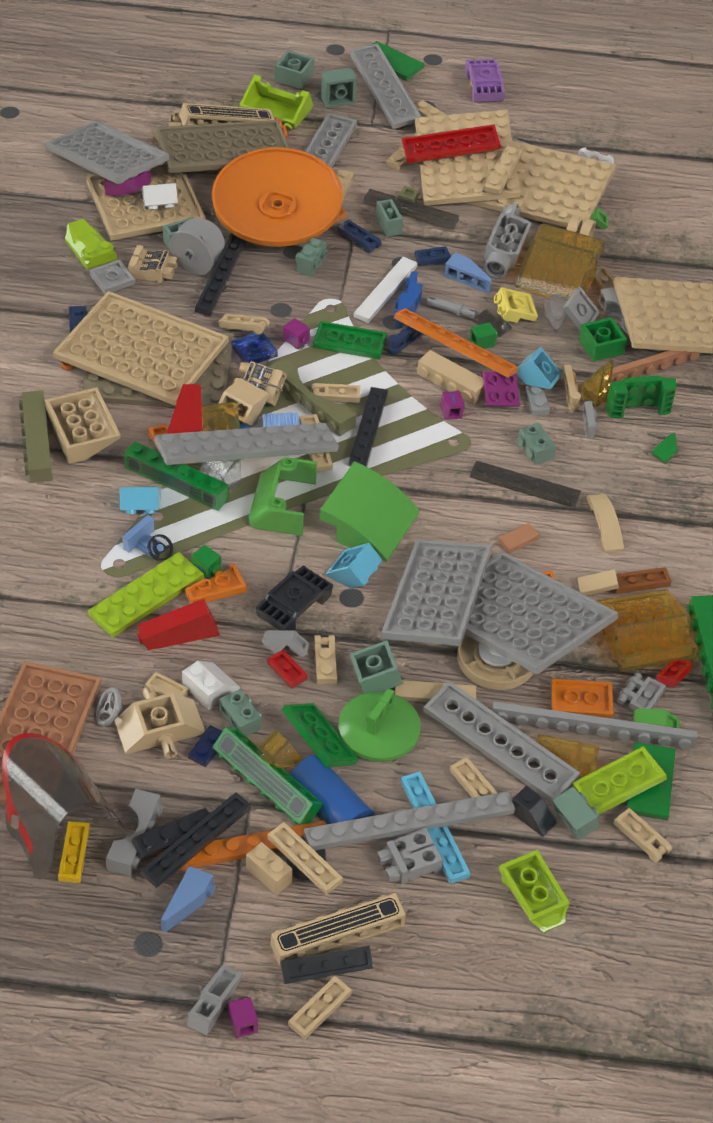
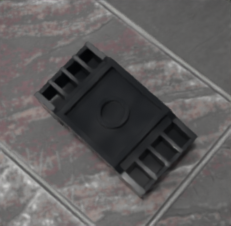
[255,565,333,631]

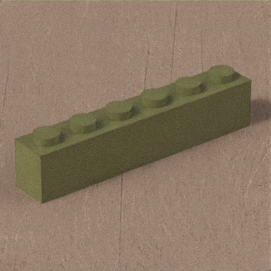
[19,390,52,483]

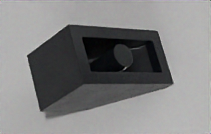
[512,786,557,837]

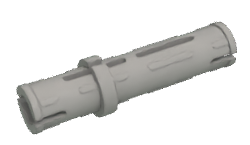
[427,295,478,320]

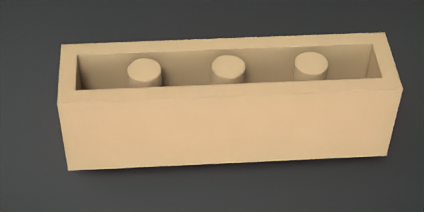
[417,350,485,405]

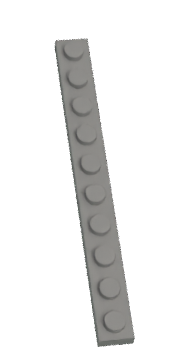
[492,702,698,749]
[303,791,515,851]

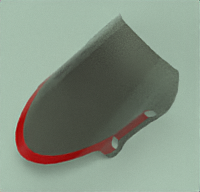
[2,733,131,880]

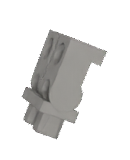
[377,827,443,884]

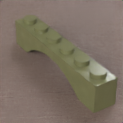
[270,357,356,437]

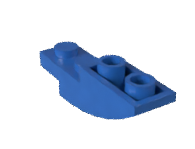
[393,271,423,328]

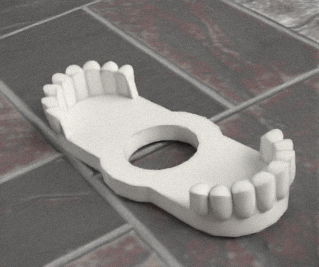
[578,147,614,164]

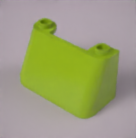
[239,74,313,131]

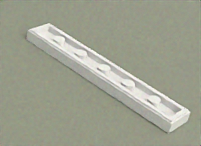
[354,257,418,323]

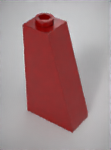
[166,383,203,434]
[137,599,220,651]

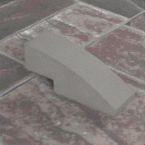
[187,965,243,1035]

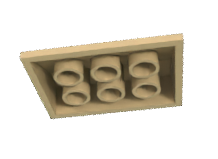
[45,387,121,464]

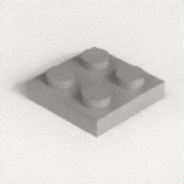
[89,260,135,294]
[563,287,600,330]

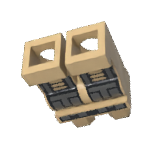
[128,245,178,283]
[233,361,287,407]

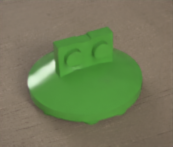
[338,688,421,762]

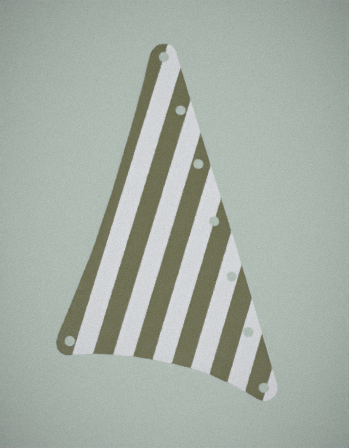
[101,299,471,577]

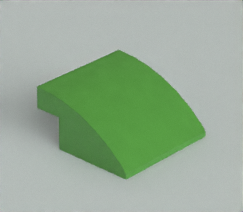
[320,461,419,562]

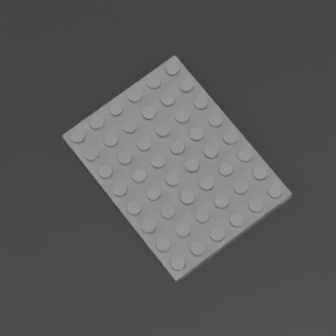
[465,552,618,675]

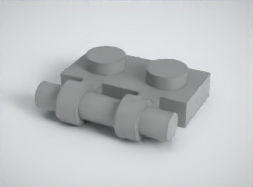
[617,673,666,710]

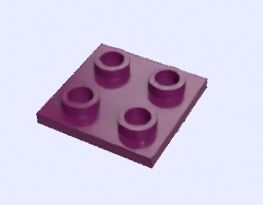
[481,371,520,407]

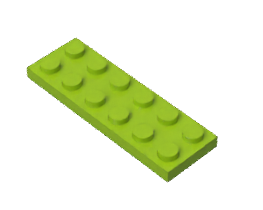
[88,552,204,638]

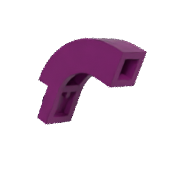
[104,170,151,196]

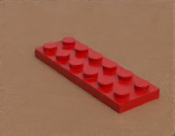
[402,124,501,163]

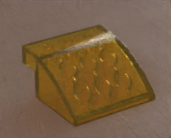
[515,223,604,302]
[597,589,697,672]

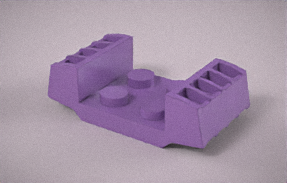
[465,59,505,102]

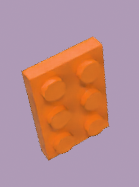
[551,679,614,719]

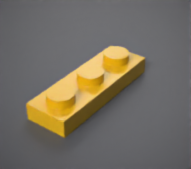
[58,821,90,883]

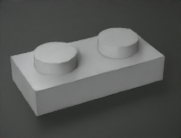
[525,386,550,416]
[582,401,598,439]

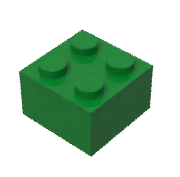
[578,317,627,362]

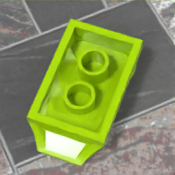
[65,219,117,270]
[499,850,570,933]

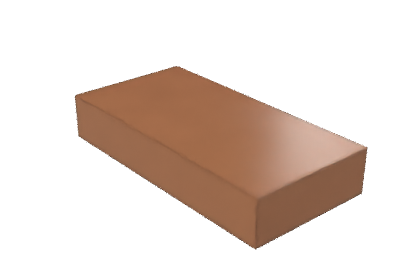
[498,523,540,554]

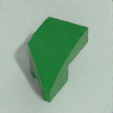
[651,432,678,464]

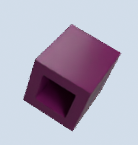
[283,318,310,349]
[440,391,465,420]
[228,997,258,1038]

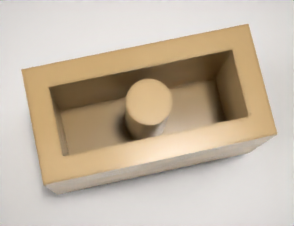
[246,842,292,896]

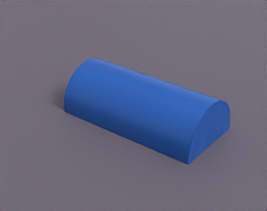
[290,754,374,824]

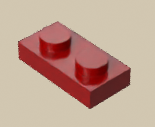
[267,649,308,689]
[656,658,693,687]

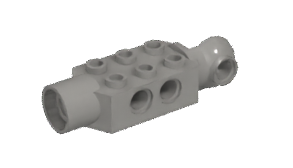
[484,203,532,279]

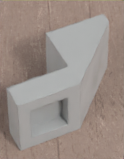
[262,630,309,658]

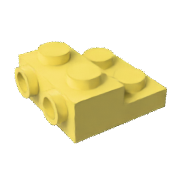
[494,287,538,323]

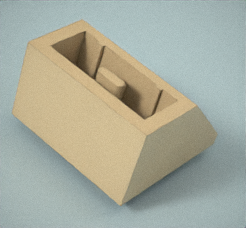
[216,378,270,426]

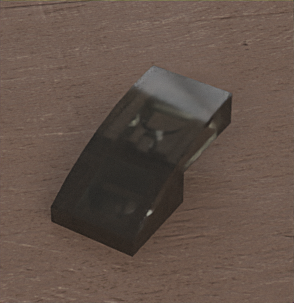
[474,309,512,337]

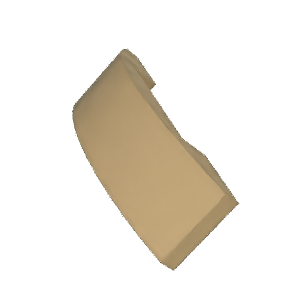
[587,494,624,553]

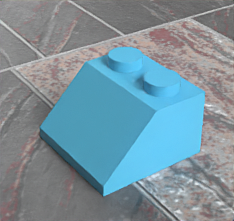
[517,347,562,389]
[120,487,161,514]
[325,543,382,588]

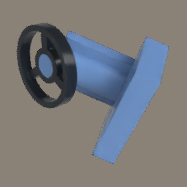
[122,515,173,561]

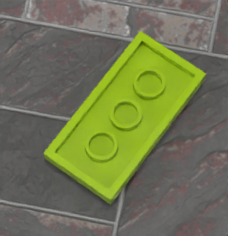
[572,746,667,814]

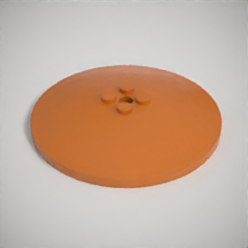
[212,147,343,247]

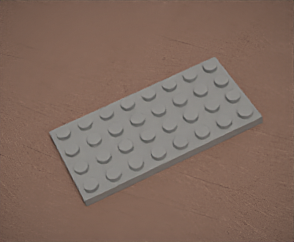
[45,120,170,184]
[381,540,491,646]

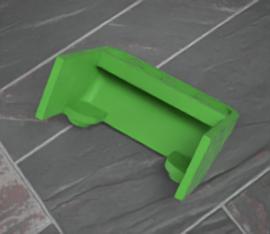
[249,457,317,536]

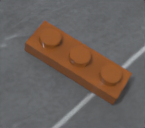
[614,567,672,594]

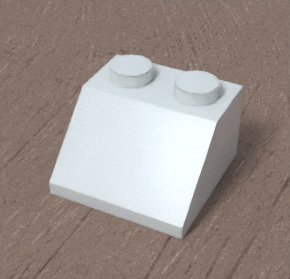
[141,183,178,210]
[182,661,240,710]

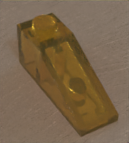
[580,359,614,408]
[257,729,303,768]
[537,734,599,777]

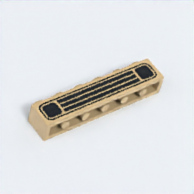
[179,103,274,126]
[271,893,406,968]

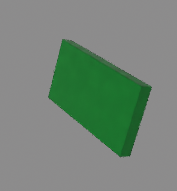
[371,41,424,81]
[313,321,387,360]
[282,703,358,768]
[626,742,676,821]

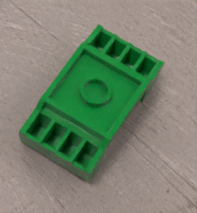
[605,375,677,418]

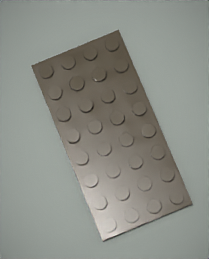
[155,120,289,173]

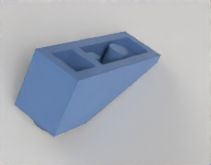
[444,253,492,294]
[161,866,216,932]

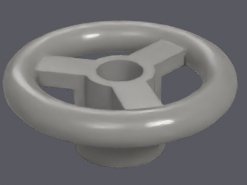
[95,687,124,727]

